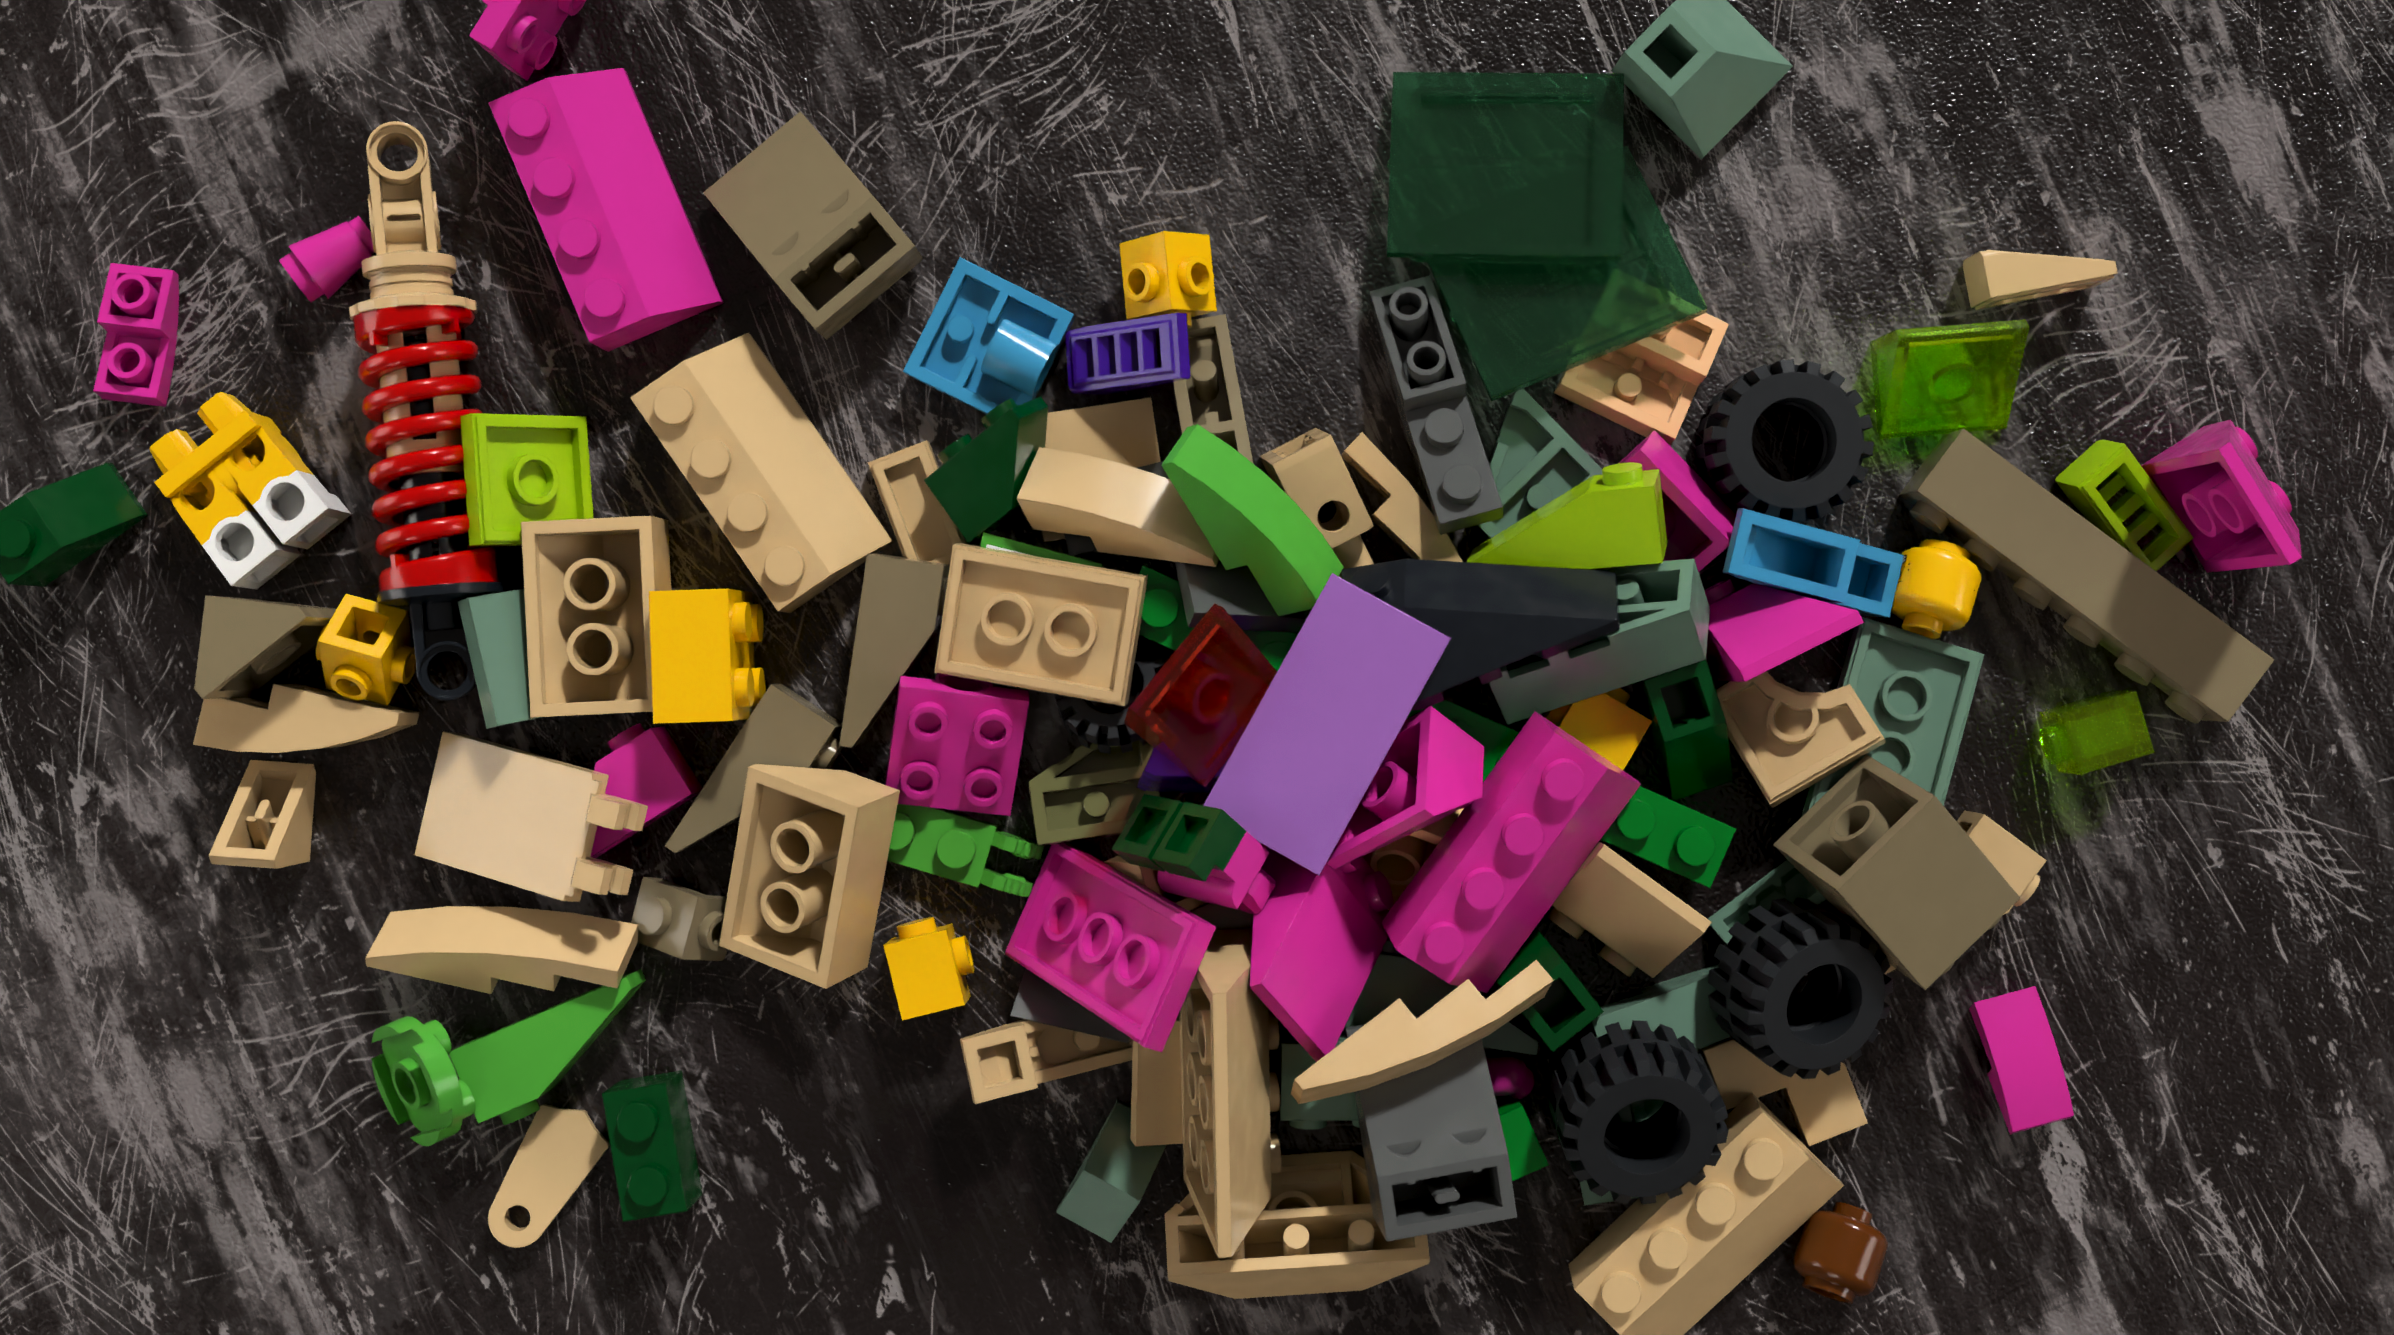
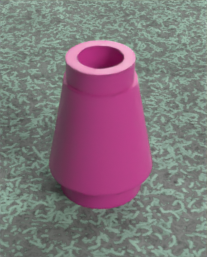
[279,215,374,303]

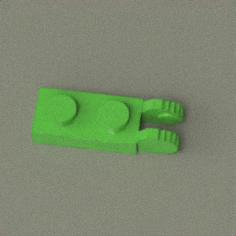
[887,804,1044,897]

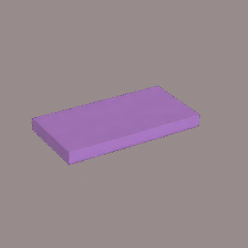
[1203,573,1451,875]

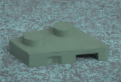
[1475,387,1602,540]

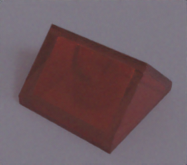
[1124,603,1277,787]

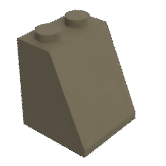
[1773,755,2020,990]

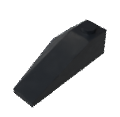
[1342,559,1620,711]

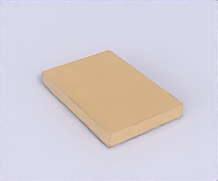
[934,543,1148,706]

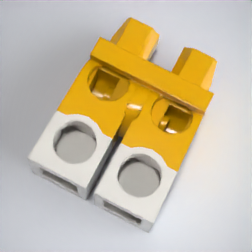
[149,392,351,590]

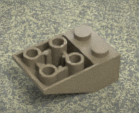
[703,111,924,340]

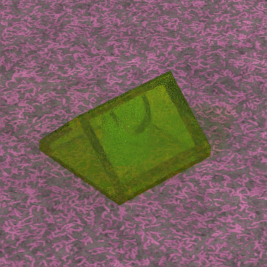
[1870,319,2029,439]

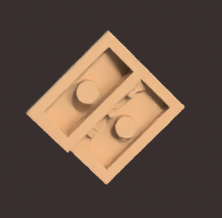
[1554,269,1729,445]

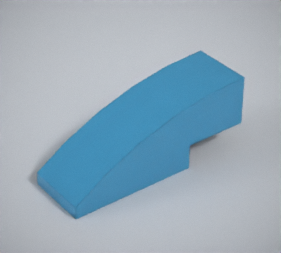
[1723,508,1904,618]

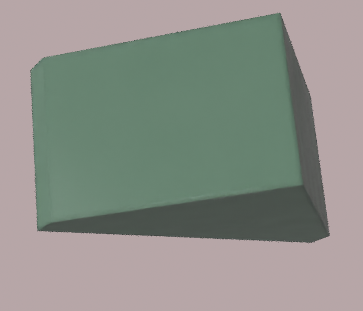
[1056,1099,1166,1243]

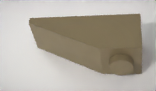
[1173,314,1253,463]
[839,553,950,748]
[665,684,843,853]

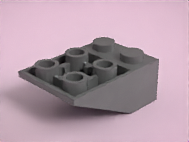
[1345,1014,1517,1242]

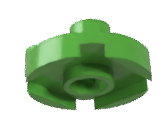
[371,1016,475,1146]

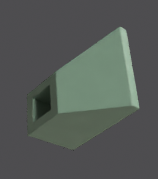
[1611,0,1793,159]

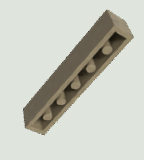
[1899,428,2274,724]

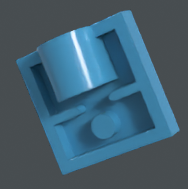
[903,257,1076,414]

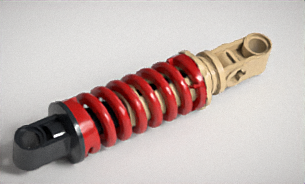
[349,121,505,701]

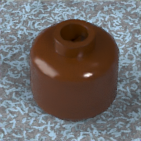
[1793,1202,1888,1304]

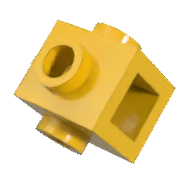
[1119,231,1217,328]
[316,594,416,706]

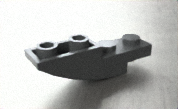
[1369,275,1503,535]

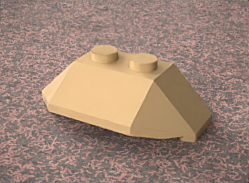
[1165,1150,1430,1299]

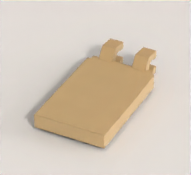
[414,731,648,902]

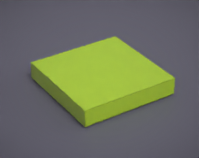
[460,413,593,546]

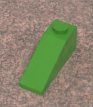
[449,969,646,1125]

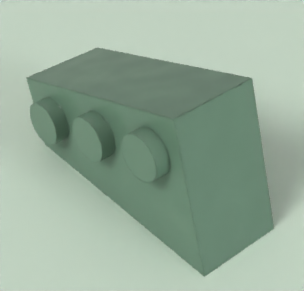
[1489,558,1710,725]

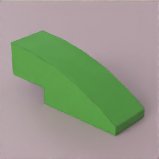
[1161,424,1344,616]

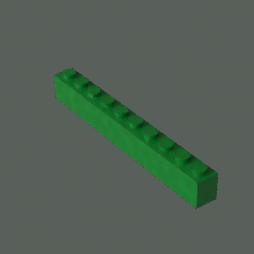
[1139,566,1736,888]

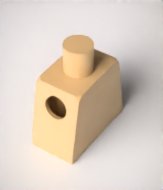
[1259,428,1374,578]

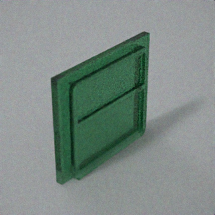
[1387,72,1626,265]
[1415,145,1707,402]

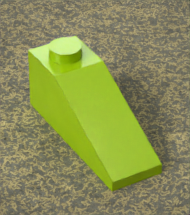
[1467,462,1668,569]

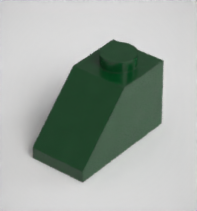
[0,463,148,587]

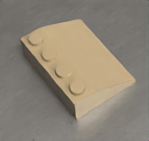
[1180,928,1281,1258]

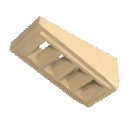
[1963,250,2118,310]

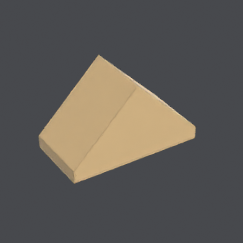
[209,760,316,869]

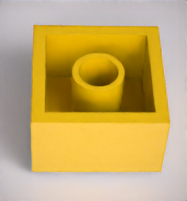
[649,588,766,724]

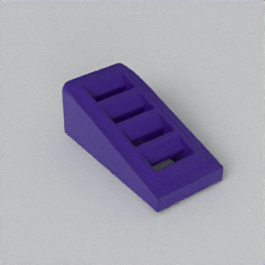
[1065,313,1191,395]

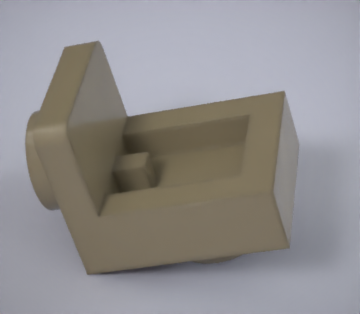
[631,877,728,961]

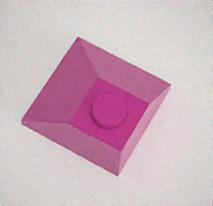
[1704,579,1864,682]
[1326,706,1484,869]

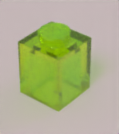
[2039,690,2155,775]

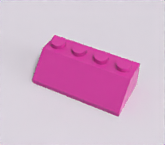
[488,68,724,352]
[1381,711,1641,993]

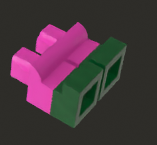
[1112,794,1276,915]

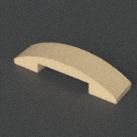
[960,1012,1180,1104]

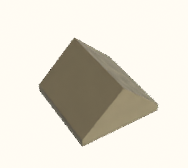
[194,595,336,699]

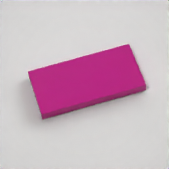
[1005,843,1216,1052]

